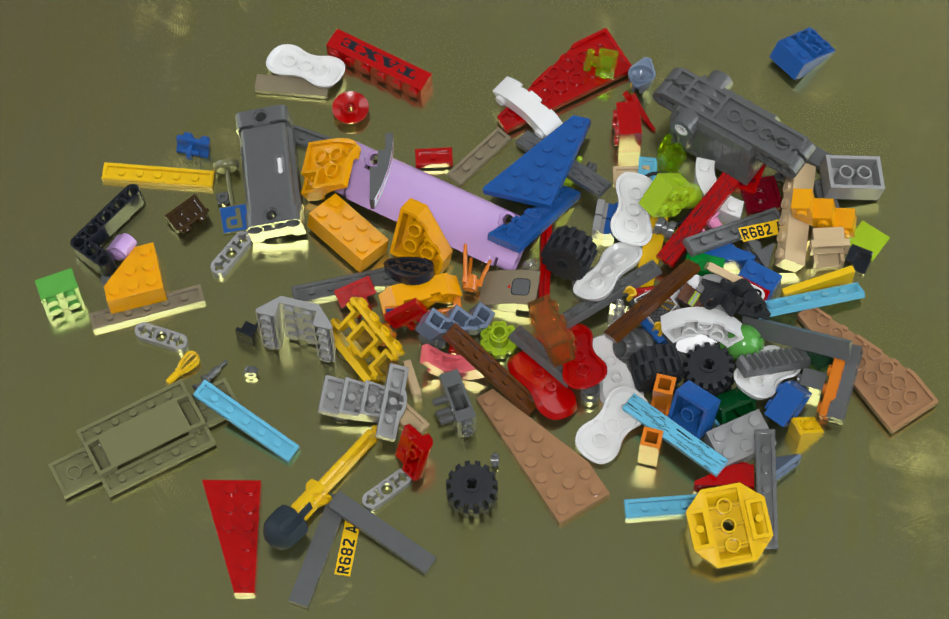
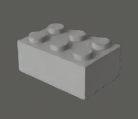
[819,155,885,200]
[703,409,777,468]

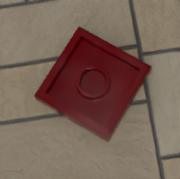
[739,175,782,216]

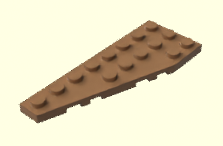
[797,307,939,434]

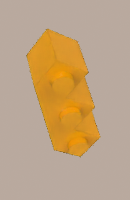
[791,188,857,239]
[378,273,462,314]

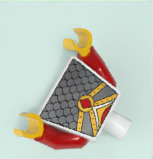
[623,286,680,337]

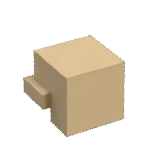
[809,227,850,269]

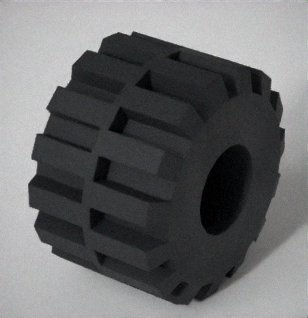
[541,225,598,281]
[683,342,735,396]
[628,344,684,393]
[446,460,498,519]

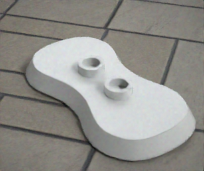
[266,44,345,88]
[610,172,653,246]
[573,242,643,302]
[593,334,644,405]
[733,345,801,400]
[575,385,648,464]

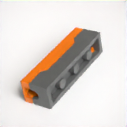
[817,344,863,425]

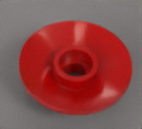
[332,91,369,124]

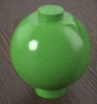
[720,324,765,361]

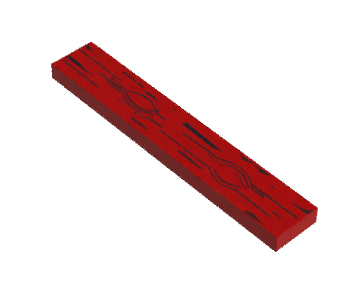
[656,172,739,268]

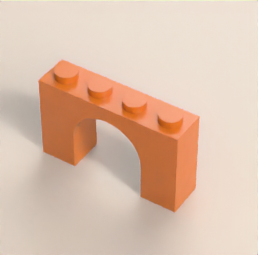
[637,373,676,467]

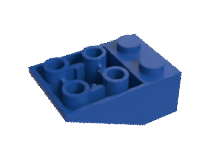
[769,27,836,80]

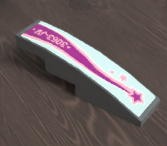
[370,133,394,209]

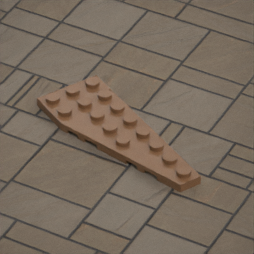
[476,389,610,526]

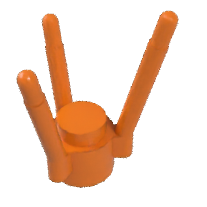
[462,243,492,292]

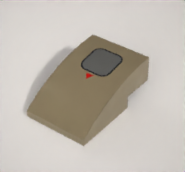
[479,270,540,313]

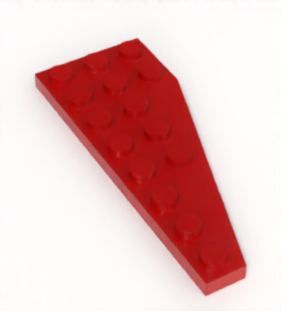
[497,28,632,134]

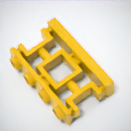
[331,297,405,383]

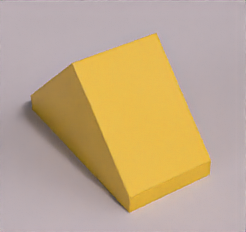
[788,417,824,446]

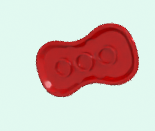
[548,324,608,390]
[507,351,578,420]

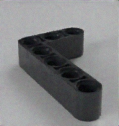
[70,184,145,277]

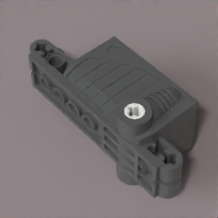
[652,67,816,186]

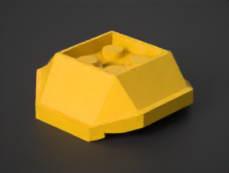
[685,482,774,569]

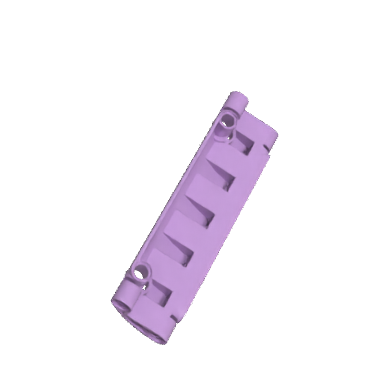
[334,141,525,270]

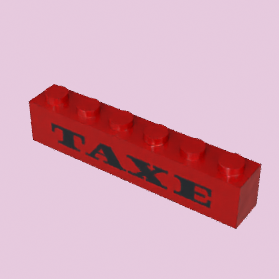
[326,28,432,100]

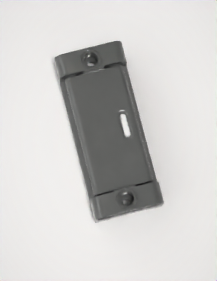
[235,105,307,243]

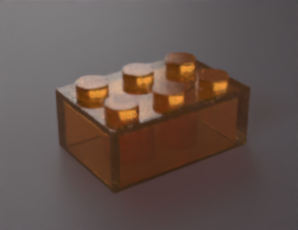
[527,294,577,368]

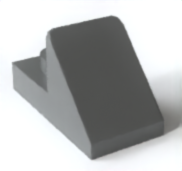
[743,239,775,268]

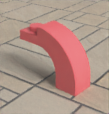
[420,344,484,380]

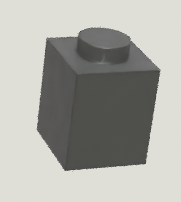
[796,367,827,398]

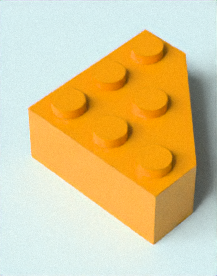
[389,197,453,275]
[104,242,167,314]

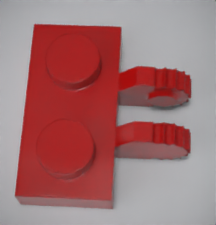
[334,276,377,318]
[384,298,427,331]

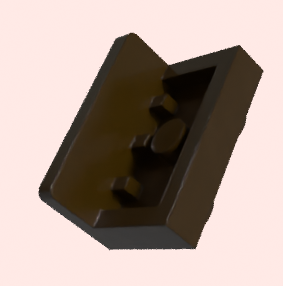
[164,194,210,234]

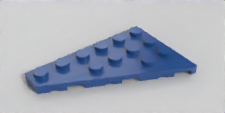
[483,115,591,210]

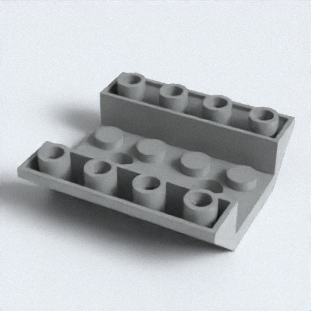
[255,296,337,362]

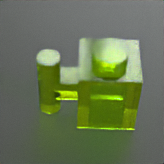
[583,48,619,79]
[656,134,687,172]

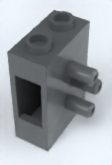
[432,369,477,438]

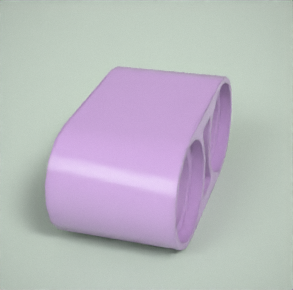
[106,233,137,260]

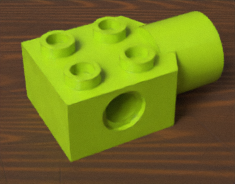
[639,173,702,217]

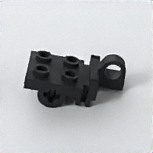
[700,278,771,320]

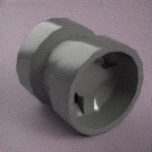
[652,217,677,240]
[580,384,600,404]

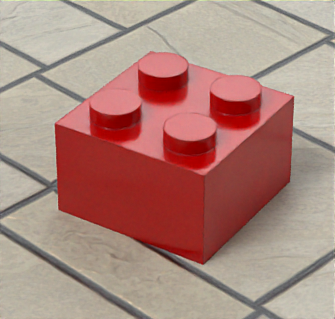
[612,101,642,153]

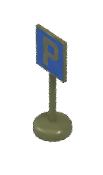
[213,159,247,235]

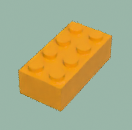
[307,193,389,273]

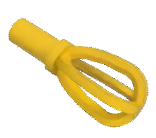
[165,351,200,385]

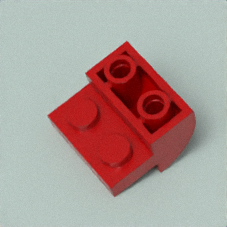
[395,424,433,482]

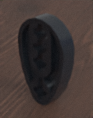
[383,257,435,285]

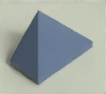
[776,454,802,482]

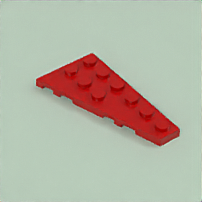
[202,480,262,596]

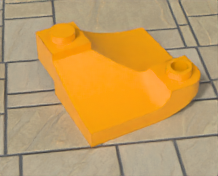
[301,138,361,201]

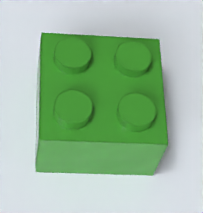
[35,268,84,316]

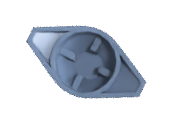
[628,57,656,94]

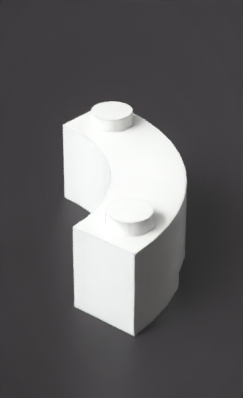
[492,76,563,139]
[694,157,744,224]
[660,307,744,348]

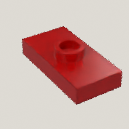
[415,147,453,168]

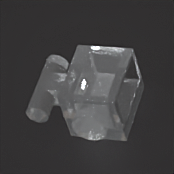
[607,299,629,328]

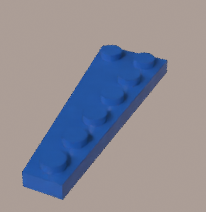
[487,186,581,253]

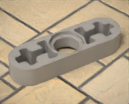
[210,231,252,278]
[135,322,189,353]
[362,469,412,512]

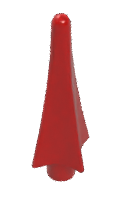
[622,90,656,132]

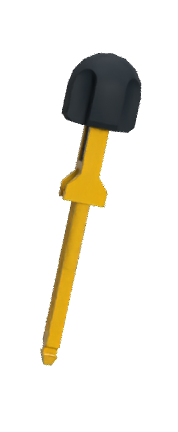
[263,425,377,550]

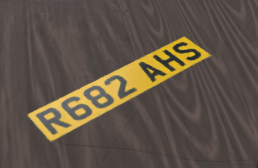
[738,219,780,242]
[334,520,359,577]

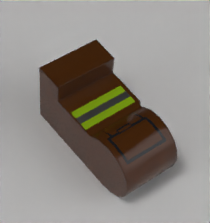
[675,283,712,307]

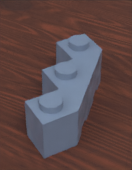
[415,302,495,341]

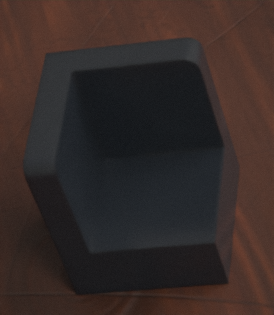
[843,244,873,276]
[235,321,260,347]

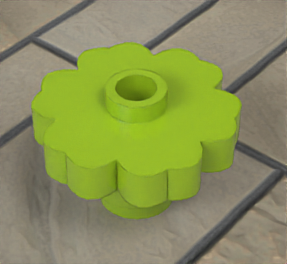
[480,321,518,359]

